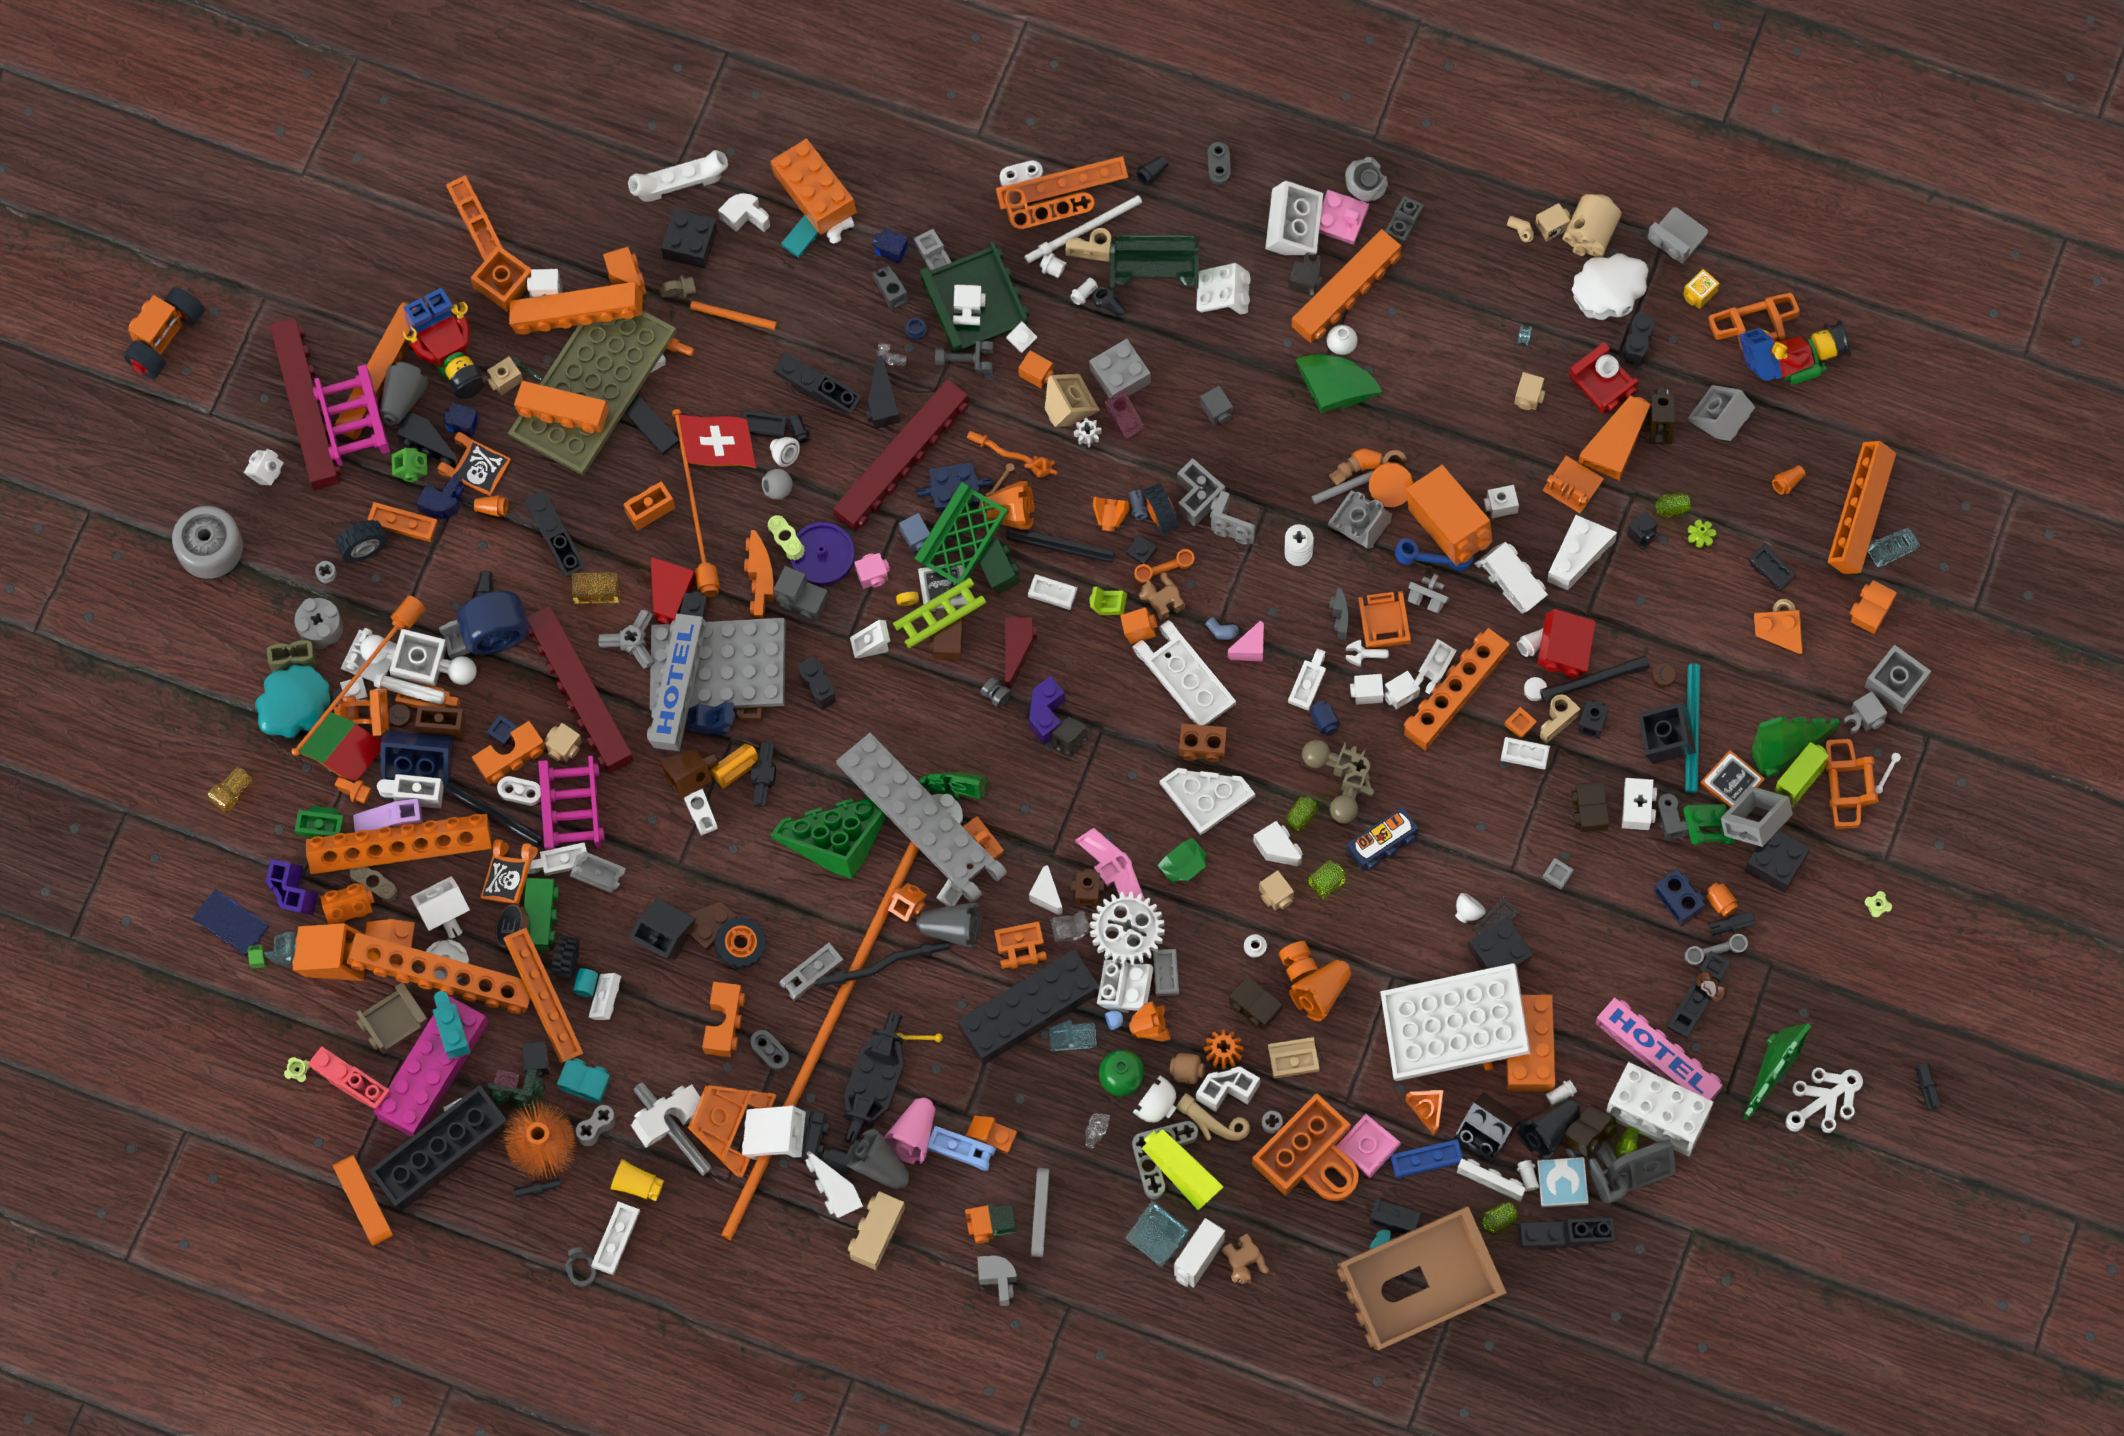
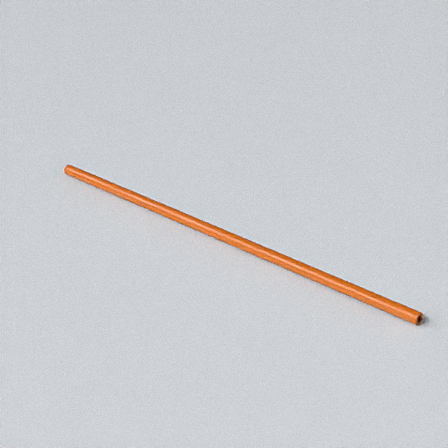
[721,841,919,1240]

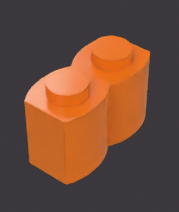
[1849,580,1897,635]

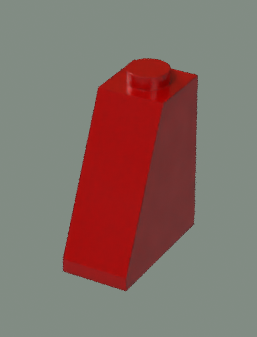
[651,557,696,625]

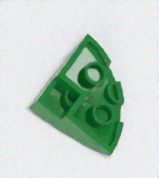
[1295,354,1383,414]
[918,772,989,801]

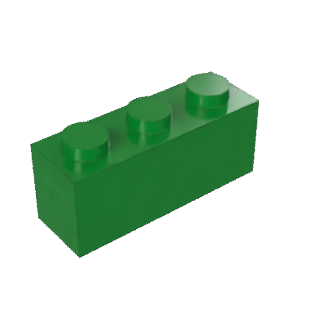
[524,878,559,951]

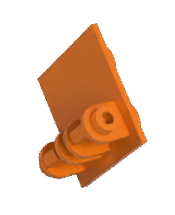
[1542,456,1604,514]

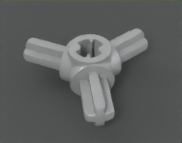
[598,610,654,669]

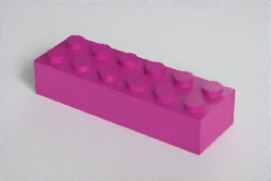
[374,996,489,1137]

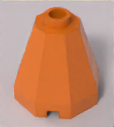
[979,481,1034,530]

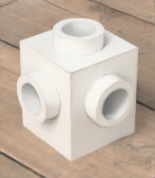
[244,449,284,485]

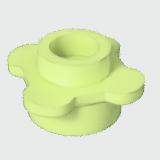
[1865,891,1892,918]
[284,1057,310,1082]

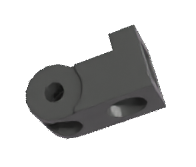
[872,265,909,312]
[1657,794,1689,841]

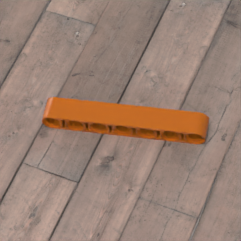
[335,302,417,440]

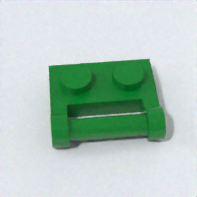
[1683,804,1736,845]

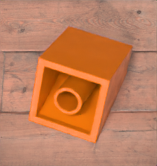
[293,923,365,981]

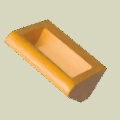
[709,743,759,789]

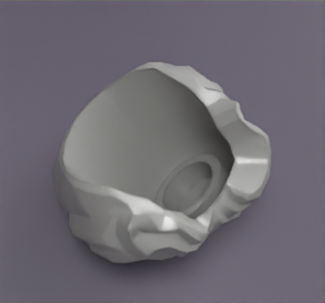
[1345,157,1388,201]

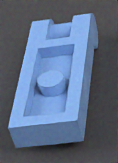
[928,1126,996,1171]

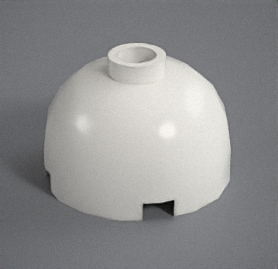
[1133,1075,1177,1123]

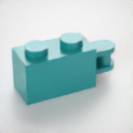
[433,991,471,1060]

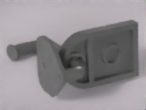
[1566,1139,1676,1204]

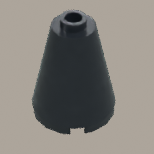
[1517,1098,1580,1159]

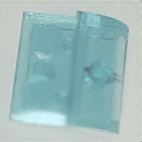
[1125,1201,1190,1267]

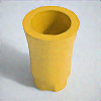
[611,1159,664,1201]

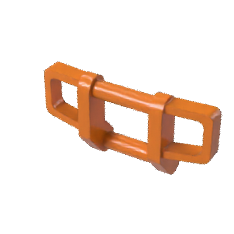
[1709,293,1799,351]
[1825,739,1879,829]

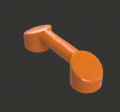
[1134,549,1194,584]

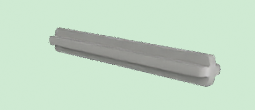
[634,1083,711,1175]

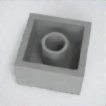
[1089,339,1151,405]
[1865,645,1931,714]

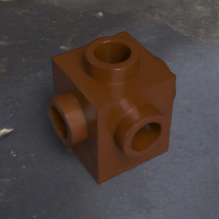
[1071,869,1104,906]

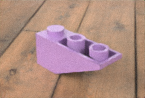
[353,798,423,832]

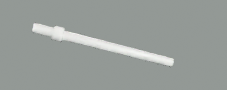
[1024,195,1142,264]

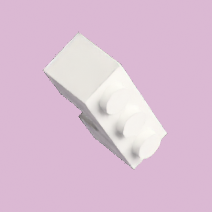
[631,1084,701,1148]

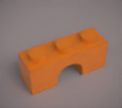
[472,721,546,785]
[702,982,745,1057]

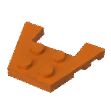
[688,1085,776,1177]

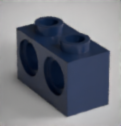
[1653,869,1705,926]

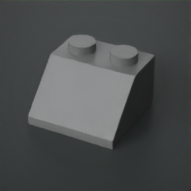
[1687,385,1755,441]

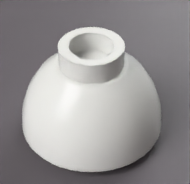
[1327,325,1358,355]
[770,437,800,467]
[1455,893,1486,924]

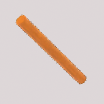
[690,301,777,330]

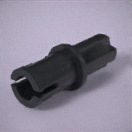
[1708,912,1755,936]
[1915,1063,1940,1110]

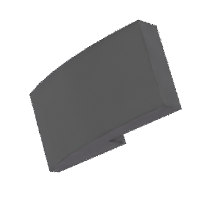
[1385,196,1424,246]
[1329,588,1348,640]

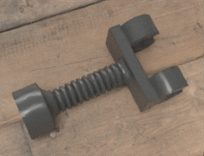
[935,341,993,375]

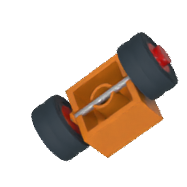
[123,287,205,379]

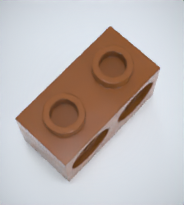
[1179,724,1227,762]

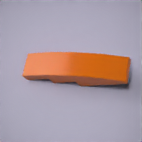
[446,175,502,261]

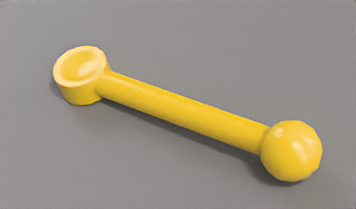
[896,1033,943,1042]

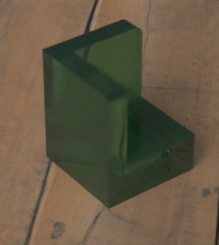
[988,1204,1016,1236]

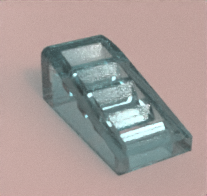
[1868,527,1920,567]

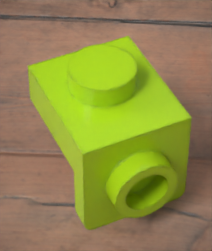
[1089,587,1127,615]

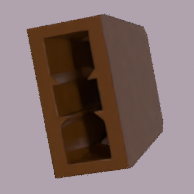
[660,749,719,799]

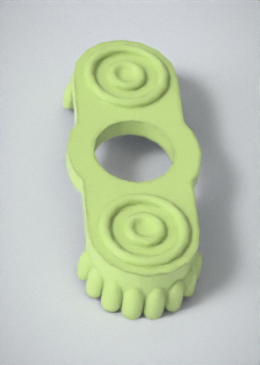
[768,515,805,561]

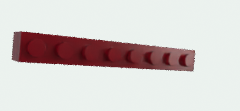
[269,318,341,490]
[833,379,969,532]
[527,605,634,773]

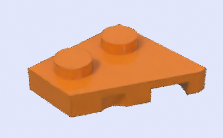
[1754,610,1803,654]

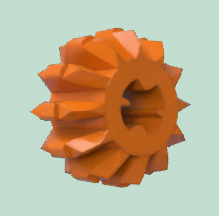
[1204,1029,1243,1070]

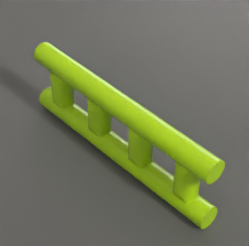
[893,578,986,648]

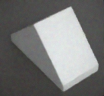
[1029,865,1063,915]

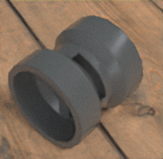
[980,676,1012,708]

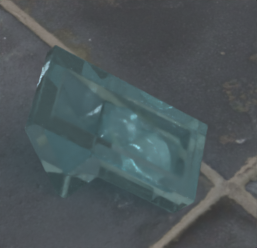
[1049,1020,1097,1051]

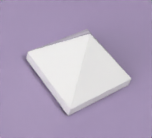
[937,879,962,907]

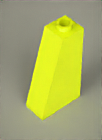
[1142,1129,1223,1210]

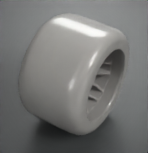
[172,506,243,579]

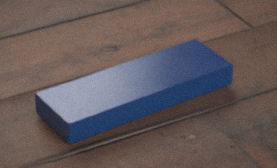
[1390,1139,1463,1179]

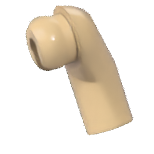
[1507,216,1534,242]

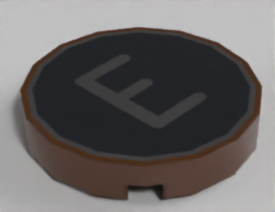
[495,903,529,949]

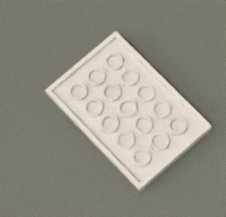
[1380,963,1530,1081]

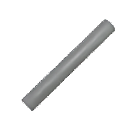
[1311,471,1373,504]

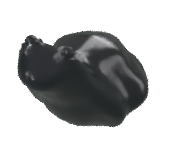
[1092,287,1125,316]

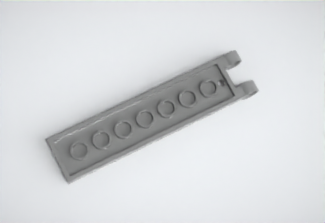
[836,733,1007,902]

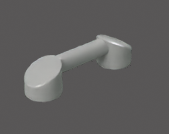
[1685,934,1748,965]

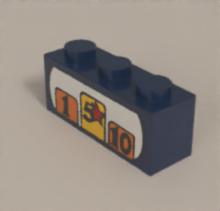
[1346,807,1419,872]

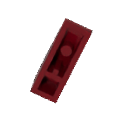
[1005,617,1037,689]

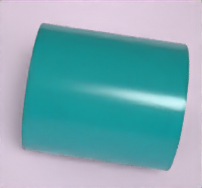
[573,968,598,997]

